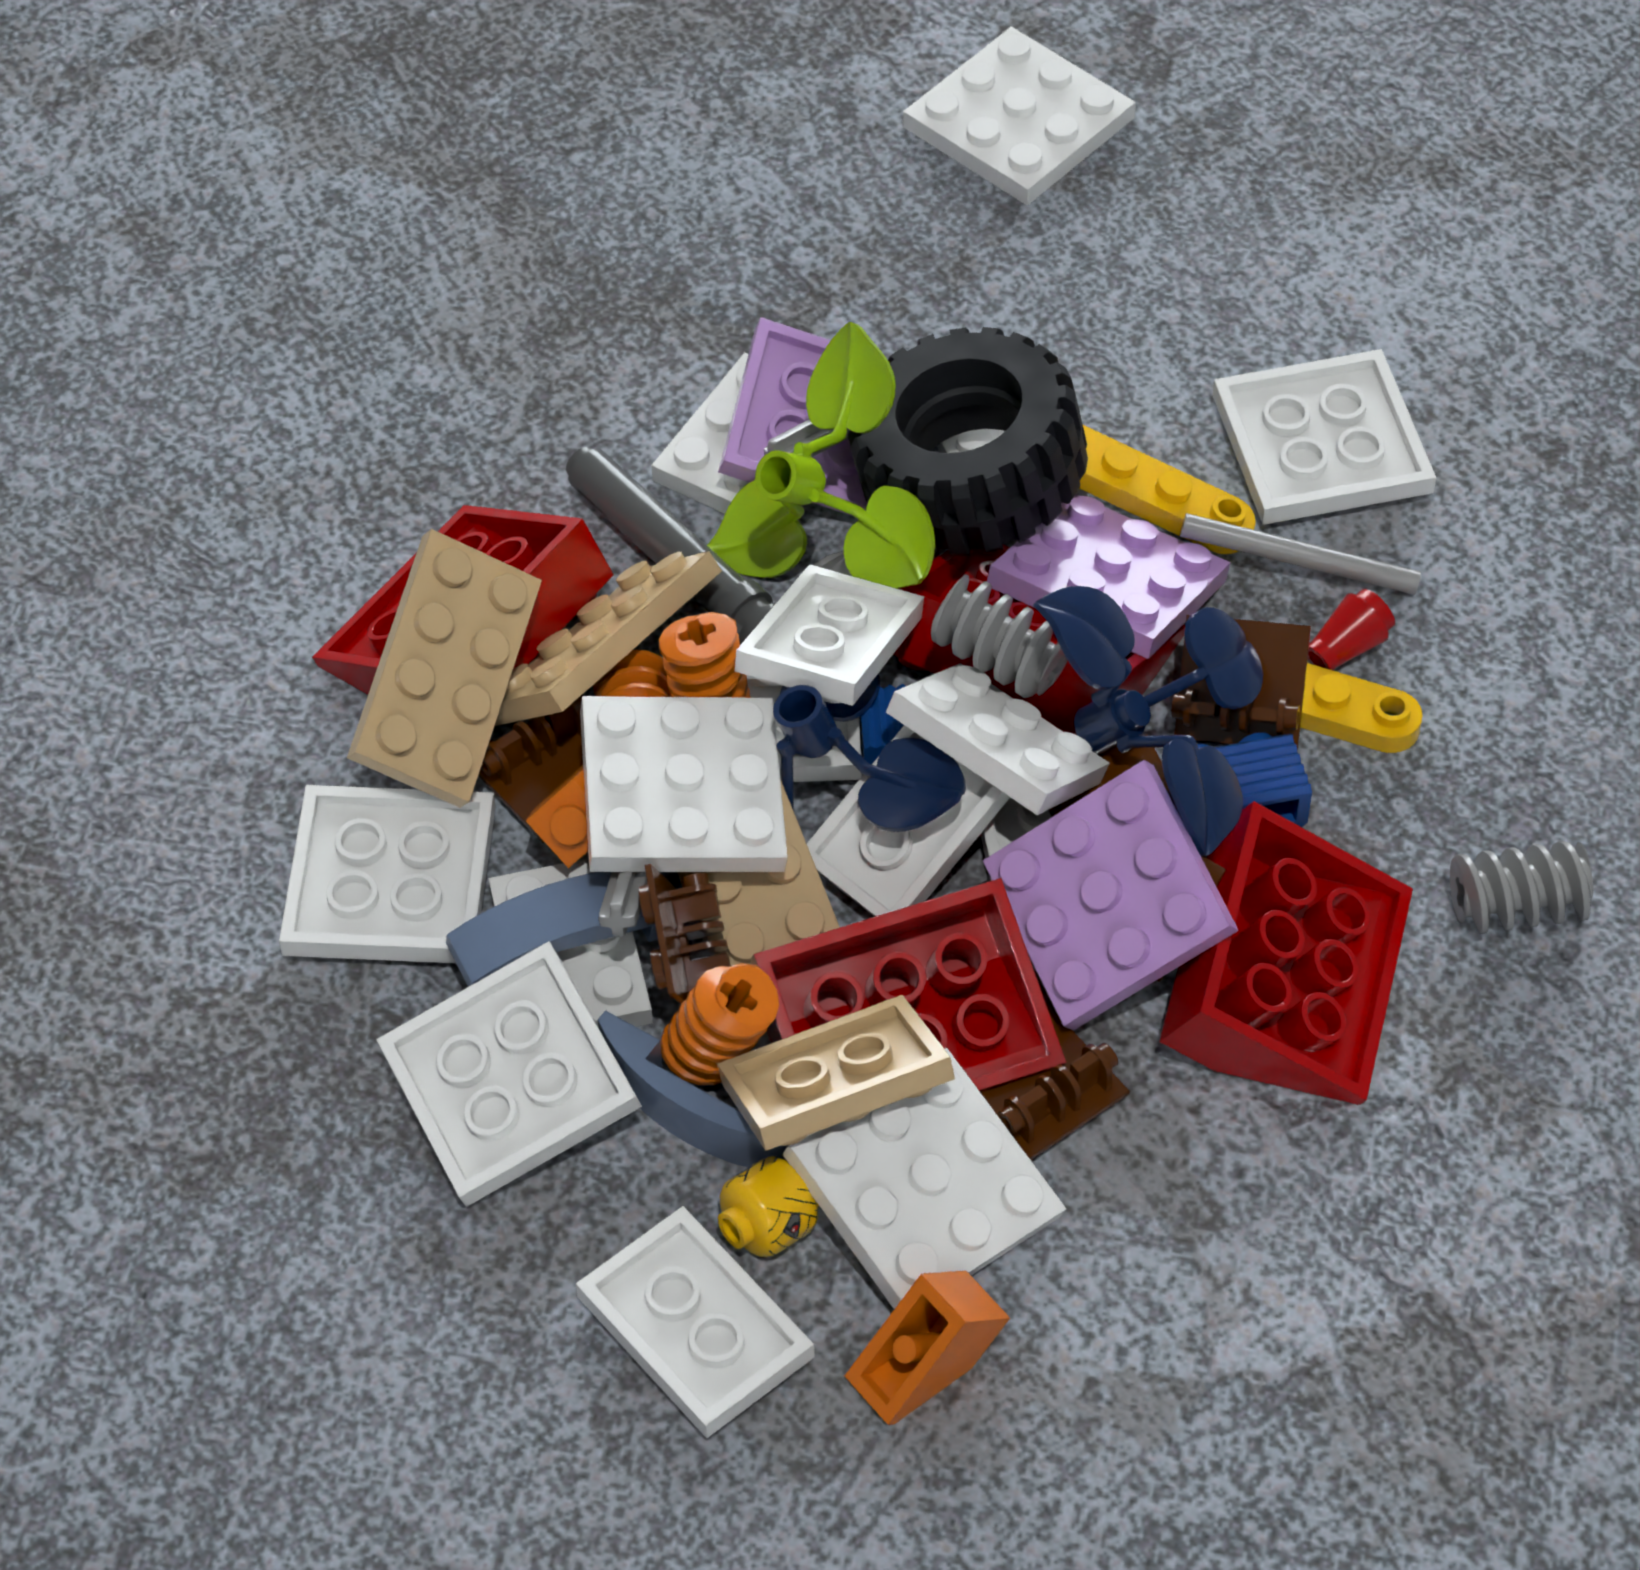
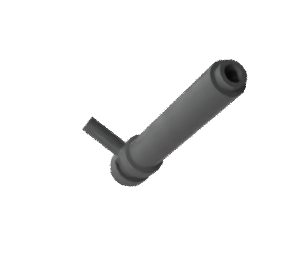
[566,447,776,645]

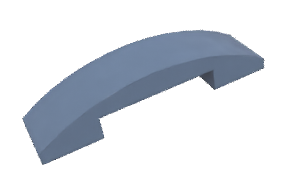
[445,872,697,987]
[598,1010,788,1168]

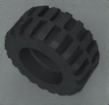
[847,327,1088,556]

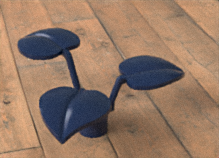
[1033,586,1263,858]
[773,673,966,832]

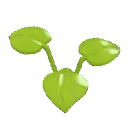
[707,322,935,589]

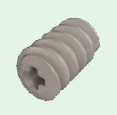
[931,575,1068,698]
[1450,841,1593,934]

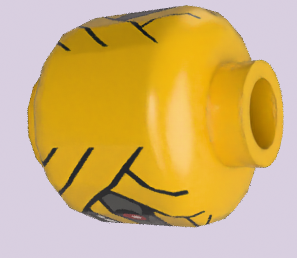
[718,1156,819,1258]

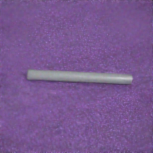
[1180,513,1421,595]

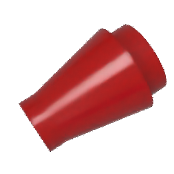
[1308,589,1395,671]

